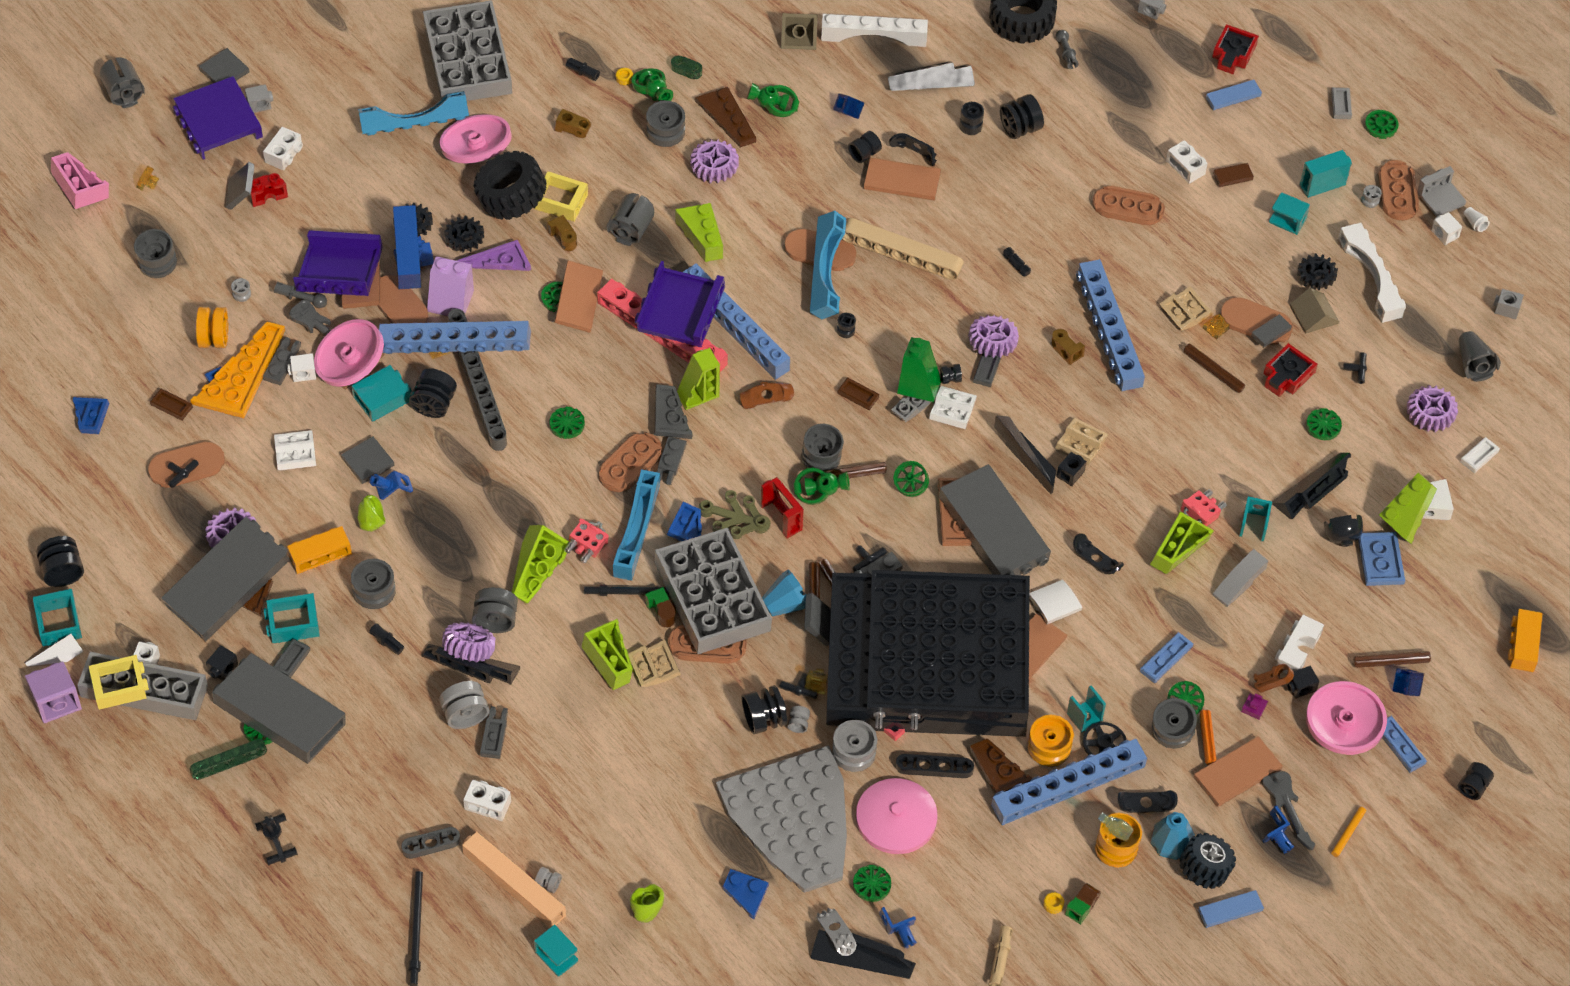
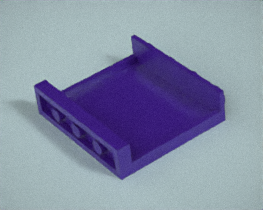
[172,76,263,160]
[293,230,383,296]
[635,261,725,347]

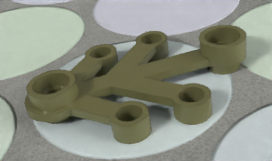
[699,490,771,539]

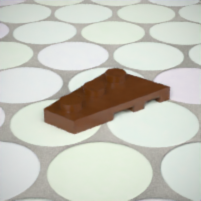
[969,738,1033,794]

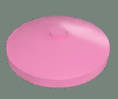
[440,114,512,163]
[314,319,384,387]
[1306,681,1387,755]
[856,778,937,854]

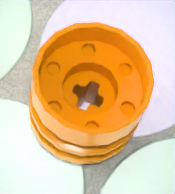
[1095,813,1142,868]

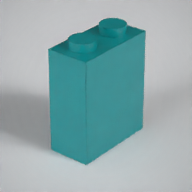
[1299,150,1352,198]
[351,365,412,422]

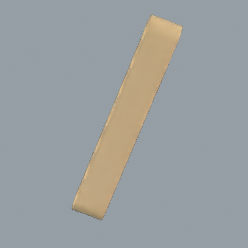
[842,218,964,280]

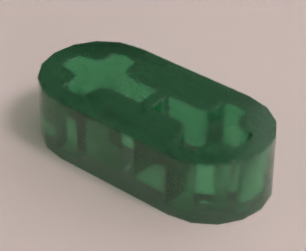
[671,55,703,79]

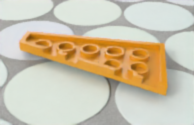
[190,322,285,418]

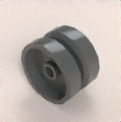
[646,101,685,147]
[351,559,396,609]
[472,587,518,634]
[1152,698,1197,749]

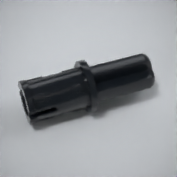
[566,58,600,81]
[369,623,404,655]

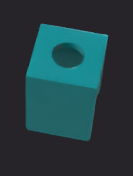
[1269,193,1310,235]
[1239,496,1272,542]
[1067,685,1106,733]
[534,925,578,977]

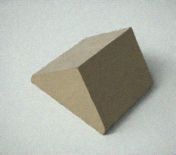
[781,13,818,50]
[1290,288,1339,334]

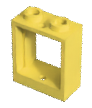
[534,171,588,222]
[89,655,149,710]

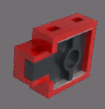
[1212,24,1259,75]
[1263,343,1318,397]

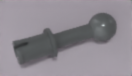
[1055,30,1079,69]
[274,281,327,308]

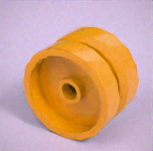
[196,307,229,348]
[1028,715,1074,767]

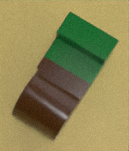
[645,587,675,628]
[1065,883,1101,925]

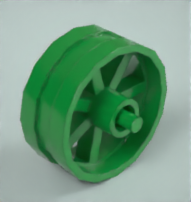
[893,461,930,498]

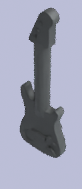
[289,300,331,335]
[1262,771,1315,850]

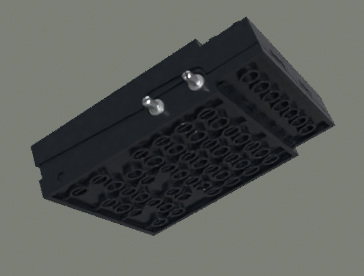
[826,570,1030,737]

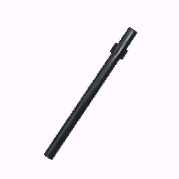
[584,585,669,596]
[408,871,423,986]

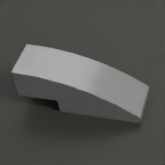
[1212,549,1268,607]

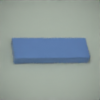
[1206,80,1262,110]
[1140,632,1193,683]
[1382,715,1427,773]
[1198,890,1264,928]

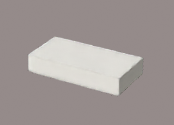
[1460,437,1500,473]

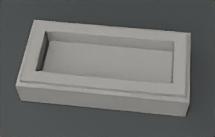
[1331,87,1352,119]

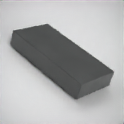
[1251,314,1292,348]
[973,353,1001,387]
[273,639,311,678]

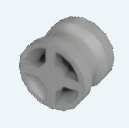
[1361,185,1382,208]
[231,278,251,302]

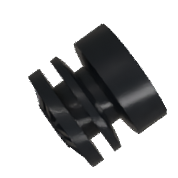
[999,94,1044,139]
[409,369,457,418]
[36,536,84,587]
[741,685,787,735]

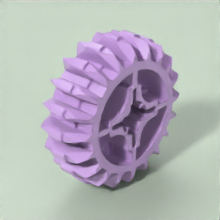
[690,139,739,183]
[968,314,1019,358]
[1406,385,1458,433]
[206,507,256,548]
[442,622,496,662]

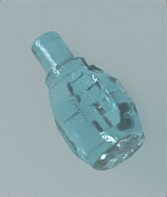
[1098,812,1134,841]

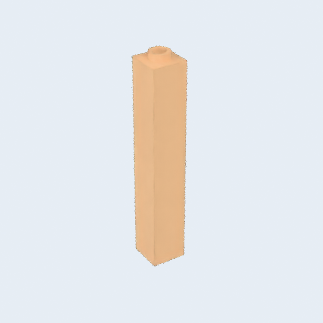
[462,832,566,928]

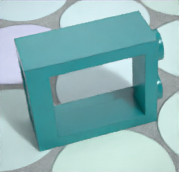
[33,589,82,647]
[264,593,320,644]

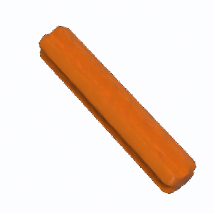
[1199,710,1216,765]

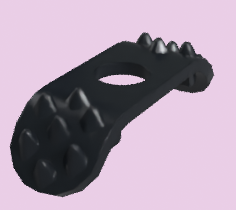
[889,133,937,166]
[1073,533,1124,575]
[1118,790,1178,813]

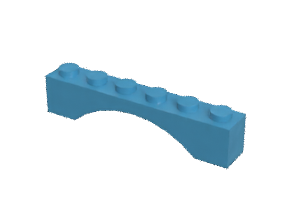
[358,91,469,135]
[810,210,846,320]
[613,469,660,581]

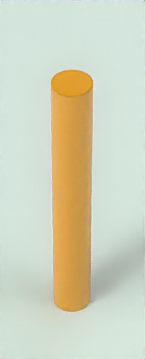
[1331,806,1366,857]

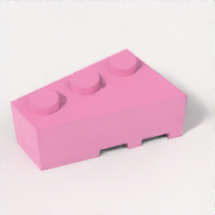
[51,152,109,209]

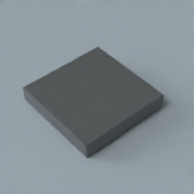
[199,48,250,83]
[225,162,254,210]
[341,436,395,484]
[804,593,831,646]

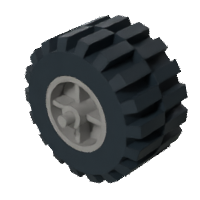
[1179,833,1236,889]

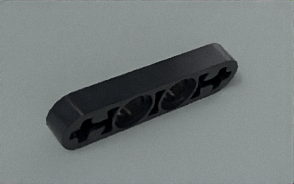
[895,754,974,778]

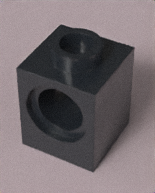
[1056,452,1087,486]
[206,645,238,681]
[1286,665,1320,699]

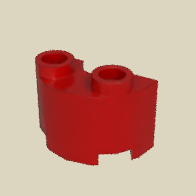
[251,173,288,207]

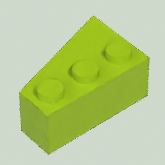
[675,203,723,262]
[677,348,720,410]
[1379,473,1437,544]
[1150,512,1214,574]
[582,619,633,690]

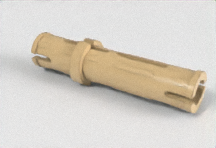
[988,926,1013,986]

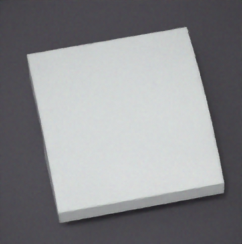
[929,386,977,429]
[274,430,316,470]
[1030,580,1082,624]

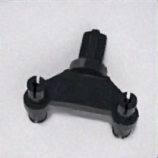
[255,813,298,865]

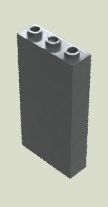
[939,464,1051,575]
[161,517,290,642]
[212,653,346,764]

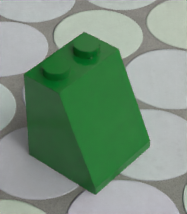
[897,337,941,402]

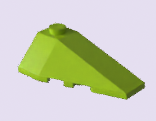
[512,525,569,603]

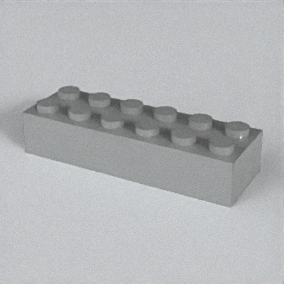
[77,652,208,720]

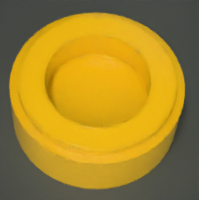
[616,68,633,85]
[1043,892,1065,914]

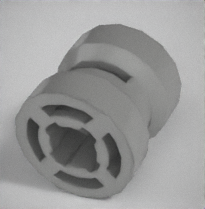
[788,706,810,733]
[535,867,562,893]

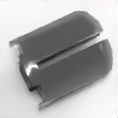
[100,57,145,108]
[606,193,654,246]

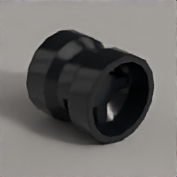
[837,312,856,338]
[940,364,962,384]

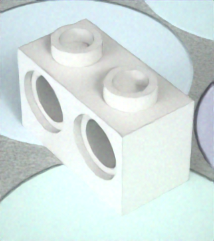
[263,127,303,171]
[1166,140,1208,184]
[463,780,511,821]

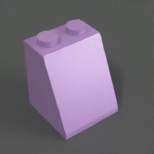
[427,256,474,316]
[25,662,82,723]

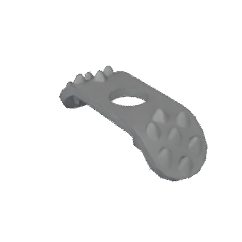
[815,908,856,956]

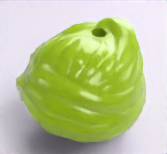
[357,495,386,532]
[630,884,664,923]

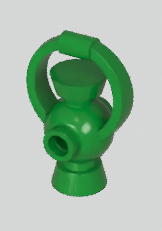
[631,68,673,102]
[747,82,800,117]
[793,468,850,505]

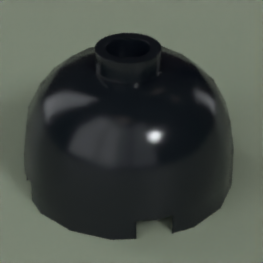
[1324,515,1363,547]

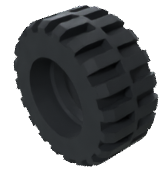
[989,0,1057,44]
[473,151,547,220]

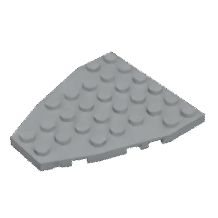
[716,746,847,893]

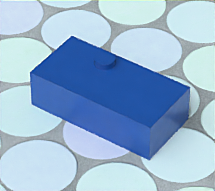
[393,205,422,289]

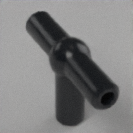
[1343,352,1367,384]
[167,459,199,488]
[852,545,887,572]
[779,673,818,699]

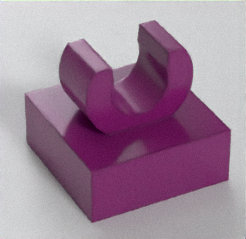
[1241,693,1268,720]

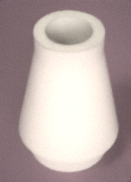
[1464,207,1490,232]

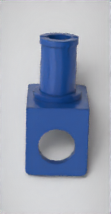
[370,471,413,500]
[1262,805,1294,854]
[879,907,917,948]

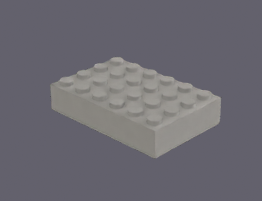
[423,0,512,101]
[655,528,772,654]

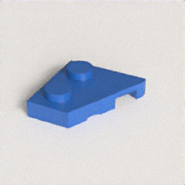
[73,397,110,434]
[667,501,702,542]
[723,869,769,919]

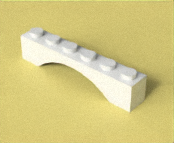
[821,14,928,47]
[1338,223,1406,323]

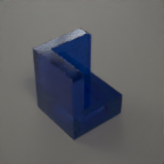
[833,93,864,119]
[1393,668,1424,696]

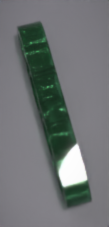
[189,739,267,780]

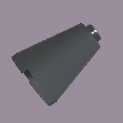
[1459,331,1501,382]

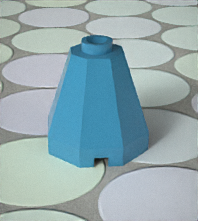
[762,569,806,617]
[1151,812,1195,860]

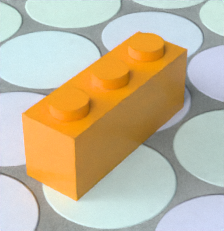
[287,526,352,574]
[1508,609,1542,672]

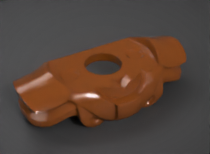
[740,382,794,409]

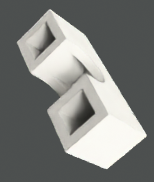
[1275,615,1324,674]

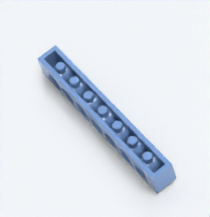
[1076,259,1145,391]
[683,263,790,380]
[379,321,531,354]
[991,739,1147,825]

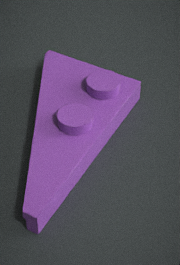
[458,240,531,271]

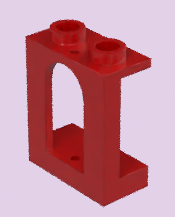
[761,477,804,539]

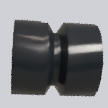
[960,102,984,135]
[848,131,882,163]
[1457,762,1494,800]

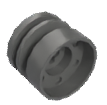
[134,229,177,278]
[801,423,844,471]

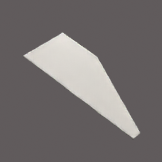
[25,634,83,667]

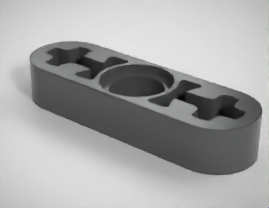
[401,827,460,859]

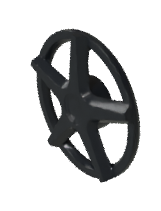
[1082,722,1127,759]

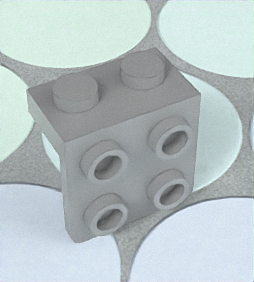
[1417,166,1466,216]

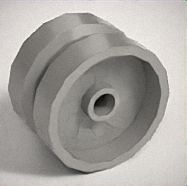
[439,681,490,729]
[832,720,878,772]

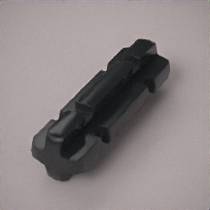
[1003,247,1031,277]

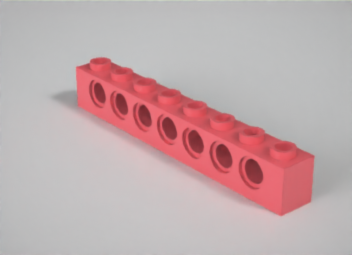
[597,278,728,372]

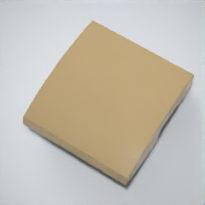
[1160,286,1213,331]
[1056,418,1108,465]
[628,640,681,688]

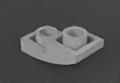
[891,396,931,422]

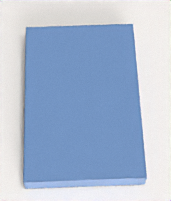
[1358,532,1405,586]

